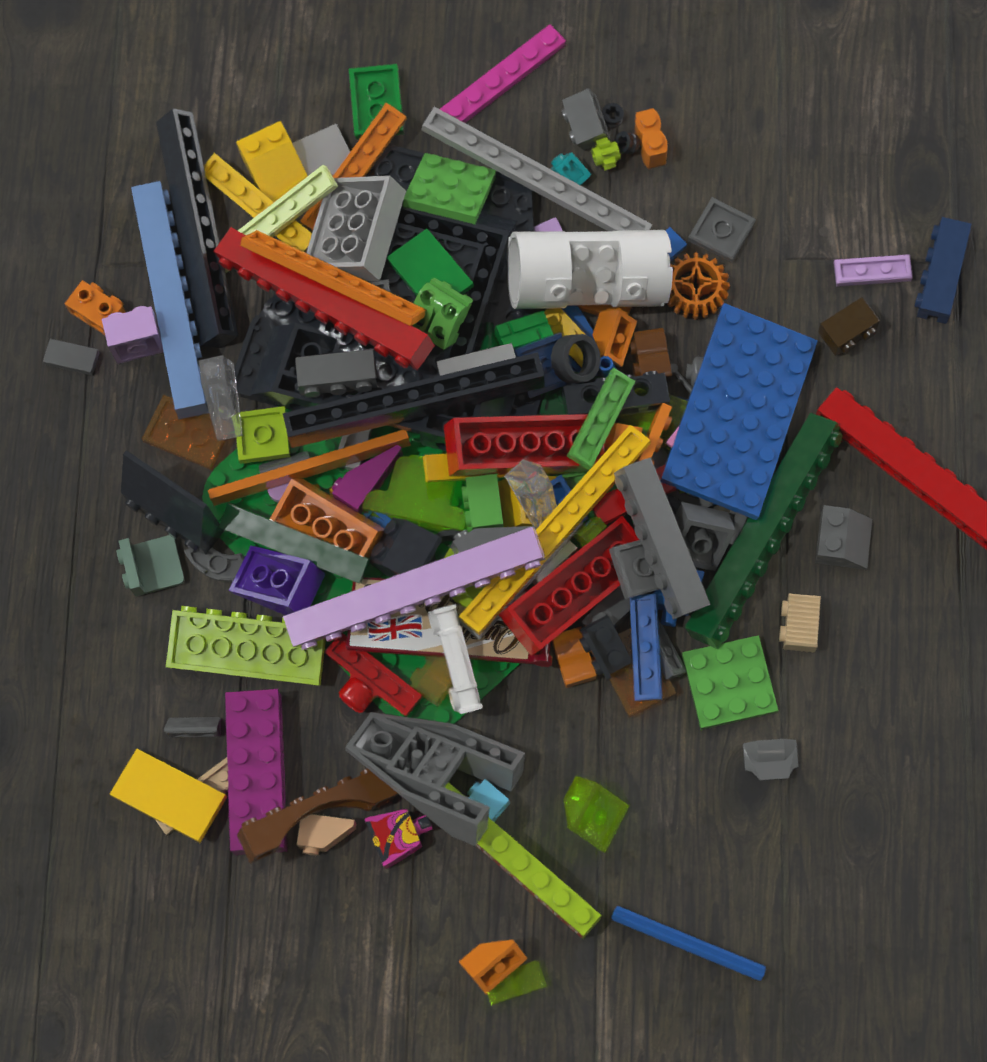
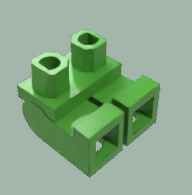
[412,278,473,350]

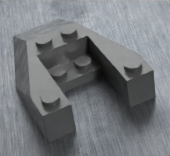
[345,712,525,846]

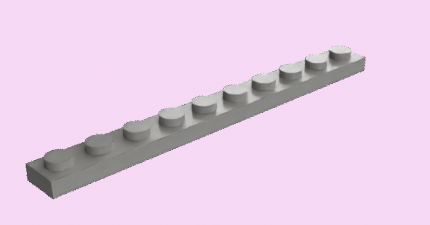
[422,107,652,231]

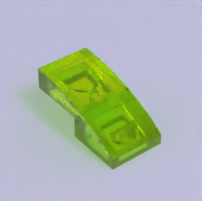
[570,517,606,547]
[488,960,547,1005]

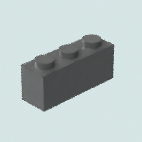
[295,349,378,398]

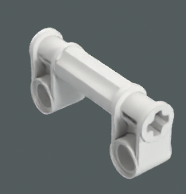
[428,604,483,714]

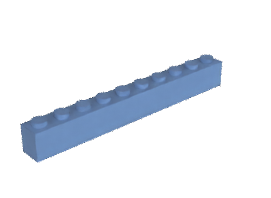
[131,181,211,419]

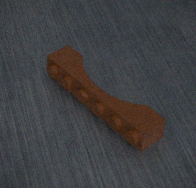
[237,768,398,864]

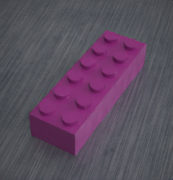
[225,689,288,855]

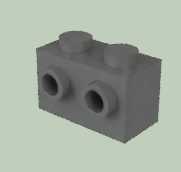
[562,88,611,150]

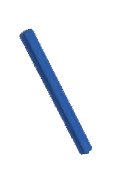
[612,906,766,980]

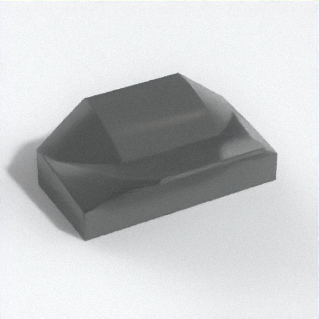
[742,739,798,780]

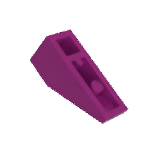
[332,445,403,514]

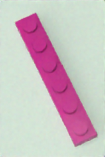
[440,25,566,123]

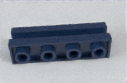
[914,217,972,324]

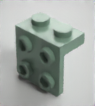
[116,535,185,597]

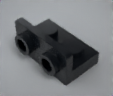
[579,615,632,680]

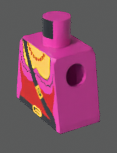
[365,809,432,870]

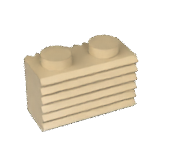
[779,594,821,652]

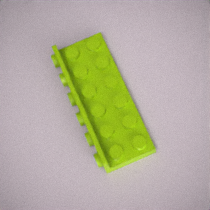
[166,606,326,685]

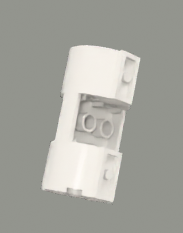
[506,230,673,309]

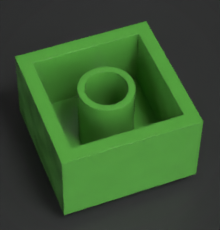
[462,474,503,532]

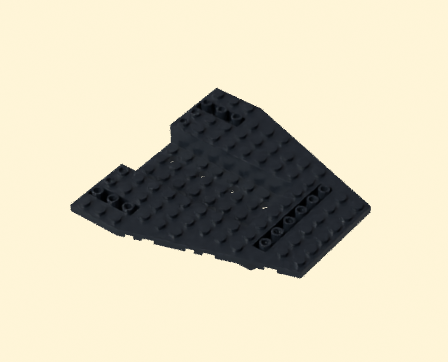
[227,144,541,451]

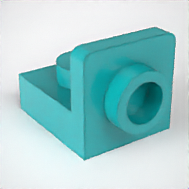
[550,152,591,185]

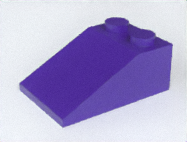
[229,545,325,615]

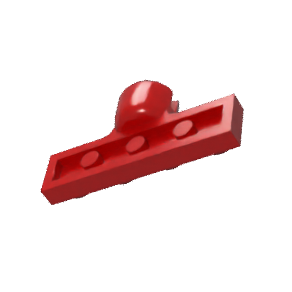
[324,633,423,717]

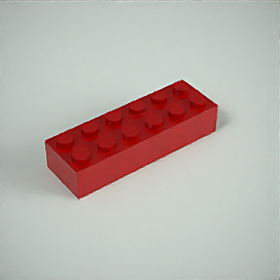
[444,414,605,476]
[498,516,639,656]

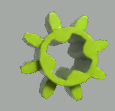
[591,137,621,170]

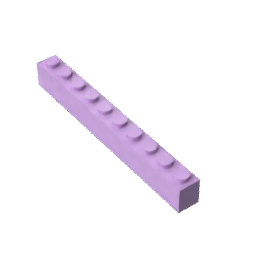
[283,527,546,650]

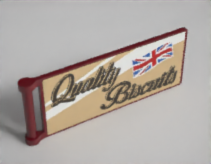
[346,577,552,667]

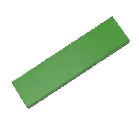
[567,368,635,470]

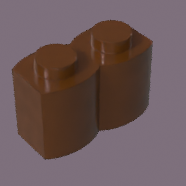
[629,328,672,381]

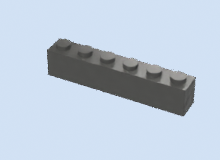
[614,457,710,619]

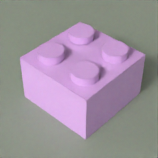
[102,306,164,364]

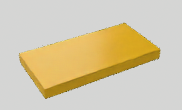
[110,749,227,843]

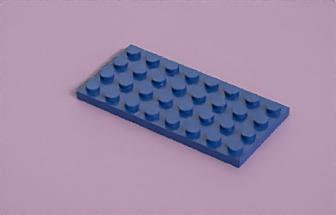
[660,303,818,520]

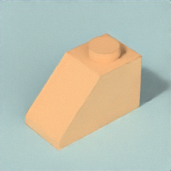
[297,814,357,855]

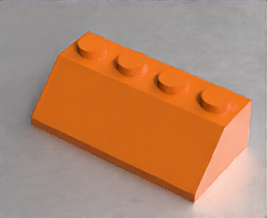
[270,478,385,558]

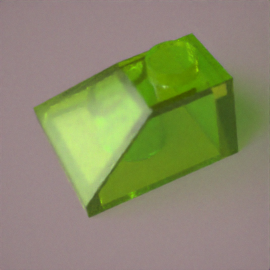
[564,776,629,853]

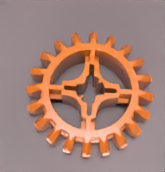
[667,252,730,320]

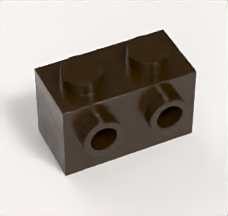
[818,297,880,356]

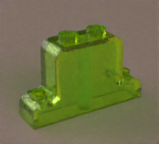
[362,455,467,532]

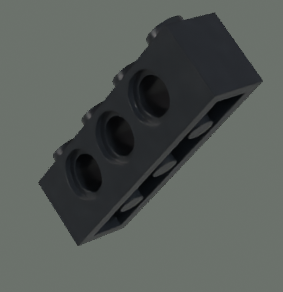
[562,371,670,416]

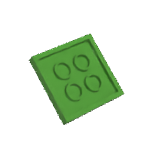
[403,153,496,224]
[682,635,778,730]

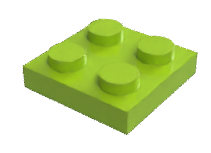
[234,406,291,464]

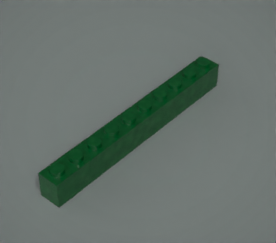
[685,413,843,649]

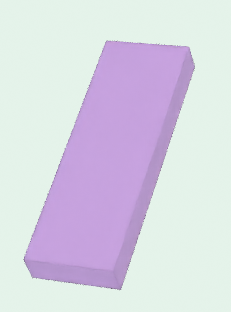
[834,255,912,286]

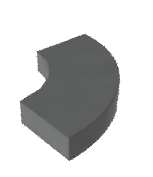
[184,547,244,582]

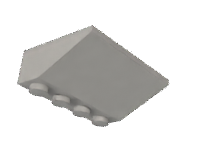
[306,176,406,281]

